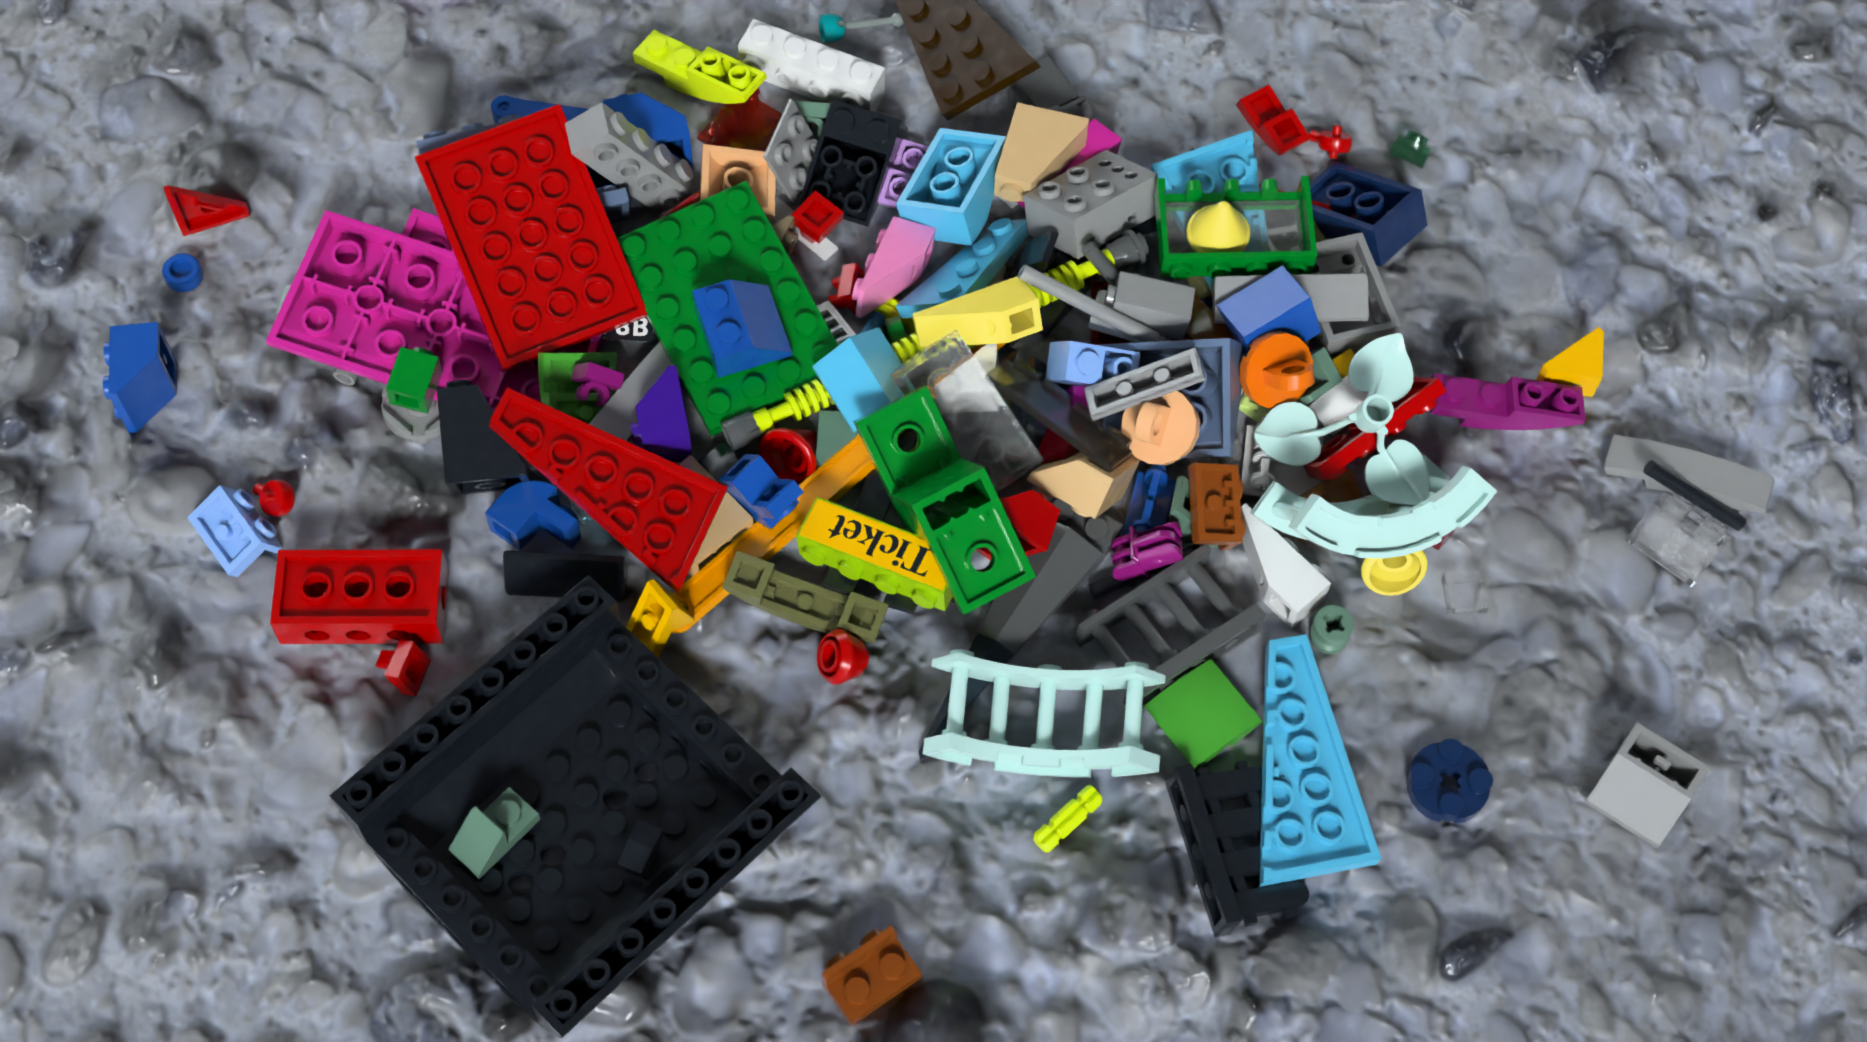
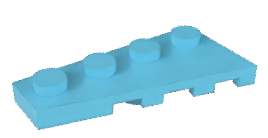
[896,218,1029,318]

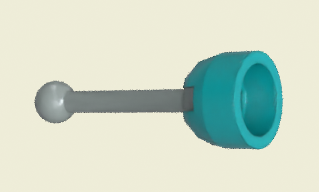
[818,12,904,43]

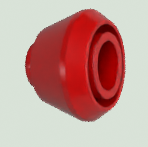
[817,629,869,685]

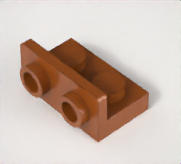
[1188,462,1246,550]
[822,925,922,1026]

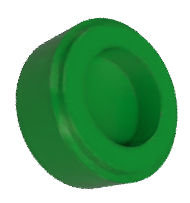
[884,315,907,345]

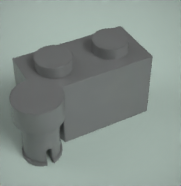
[1008,55,1093,118]

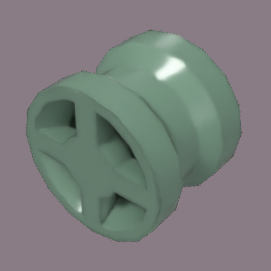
[1309,605,1354,654]

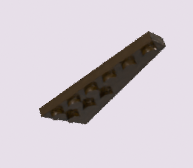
[895,0,1041,121]

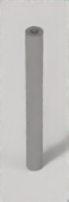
[1018,264,1160,342]

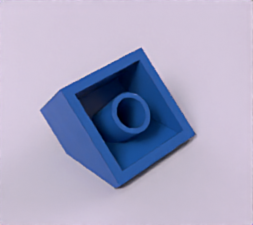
[692,279,792,378]

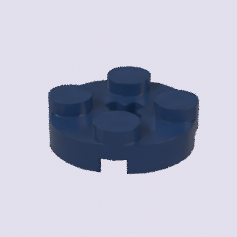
[1407,738,1493,824]

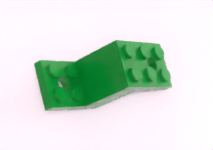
[853,385,1036,615]

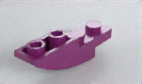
[1430,373,1586,430]

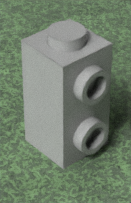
[1104,271,1195,340]

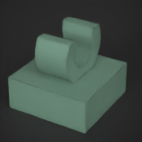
[794,100,831,138]

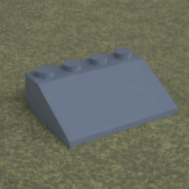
[1083,338,1242,459]

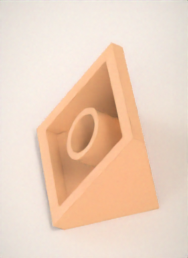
[700,144,776,221]

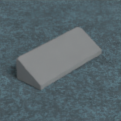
[1084,347,1205,421]

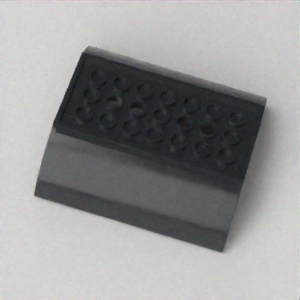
[329,575,821,1038]

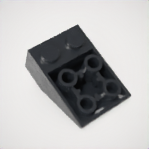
[798,99,908,227]

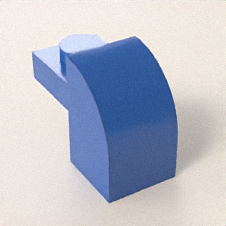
[718,454,804,529]
[485,481,582,551]

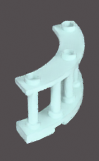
[1250,454,1497,559]
[923,649,1166,778]

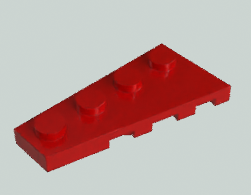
[1303,377,1447,481]

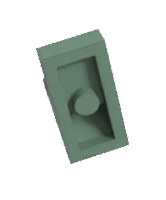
[448,787,540,879]

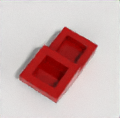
[1236,85,1311,156]

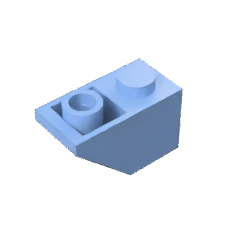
[1045,341,1140,387]

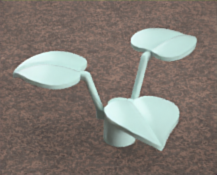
[1253,333,1430,506]

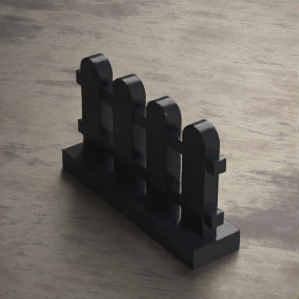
[1165,760,1310,938]

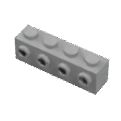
[565,102,694,214]

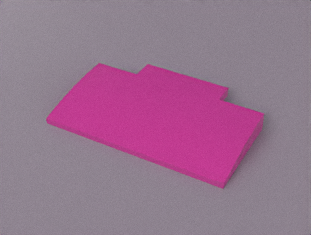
[266,208,606,412]

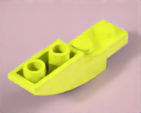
[632,30,767,104]

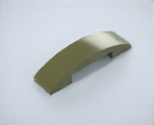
[722,551,889,643]

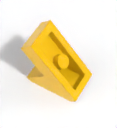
[626,579,695,657]

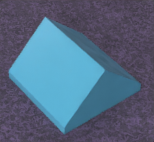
[812,327,917,433]

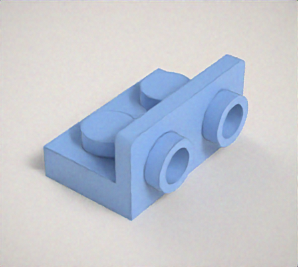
[187,485,283,577]

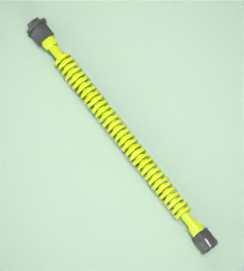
[720,229,1149,451]

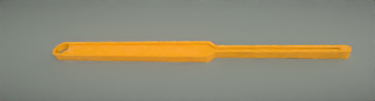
[671,343,1006,633]

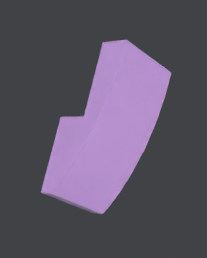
[877,139,928,210]

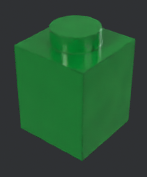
[386,347,442,414]

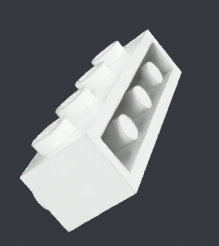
[738,19,885,112]

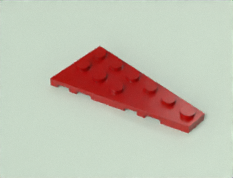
[489,387,728,595]

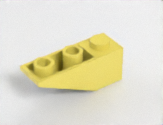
[912,276,1043,348]

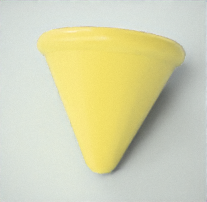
[1186,201,1251,253]
[1361,550,1428,596]

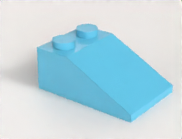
[896,128,1007,246]

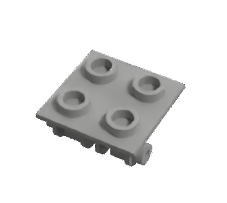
[763,99,818,205]

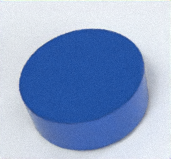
[162,253,203,292]

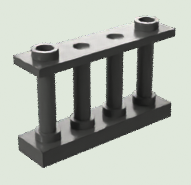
[1075,544,1266,709]

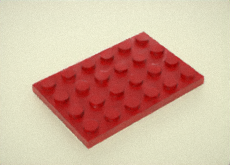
[415,104,647,372]

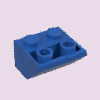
[103,322,177,433]

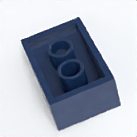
[1294,161,1428,267]

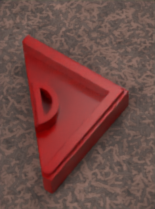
[163,185,251,236]

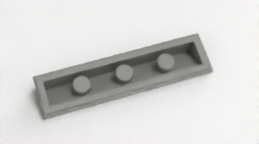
[1211,273,1369,324]

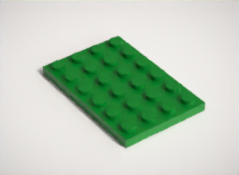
[617,181,839,436]

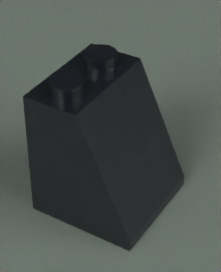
[437,380,533,496]

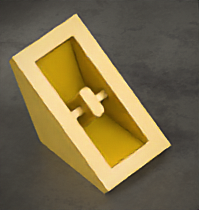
[1536,327,1604,397]

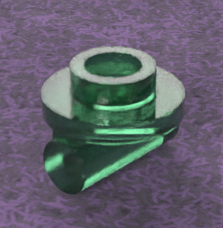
[1390,130,1432,169]

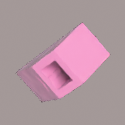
[852,216,936,318]

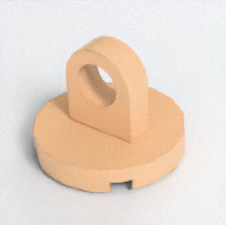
[1121,391,1200,466]

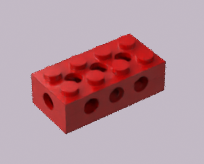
[270,549,449,644]

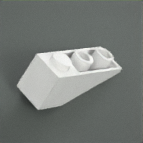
[1241,503,1331,629]

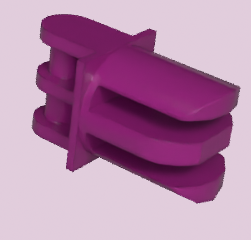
[1111,522,1183,581]

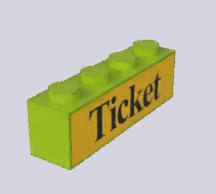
[796,497,953,611]

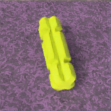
[1033,785,1103,853]

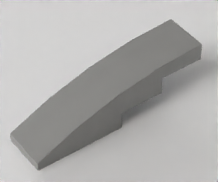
[590,342,680,442]
[1604,434,1775,513]

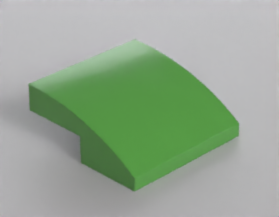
[538,352,617,424]
[1144,659,1263,771]

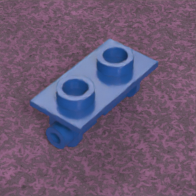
[1121,465,1176,536]

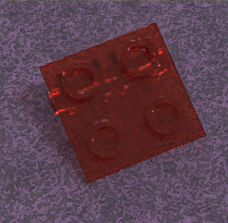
[697,88,782,152]

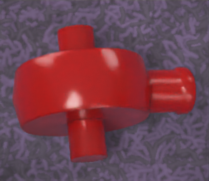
[1309,125,1353,159]
[253,479,295,517]

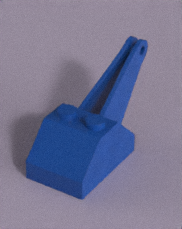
[491,93,694,189]

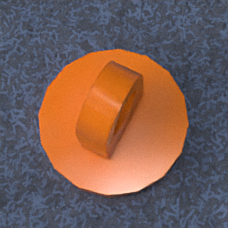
[1239,331,1315,409]

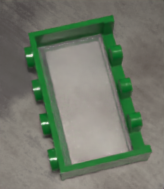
[1153,176,1317,280]

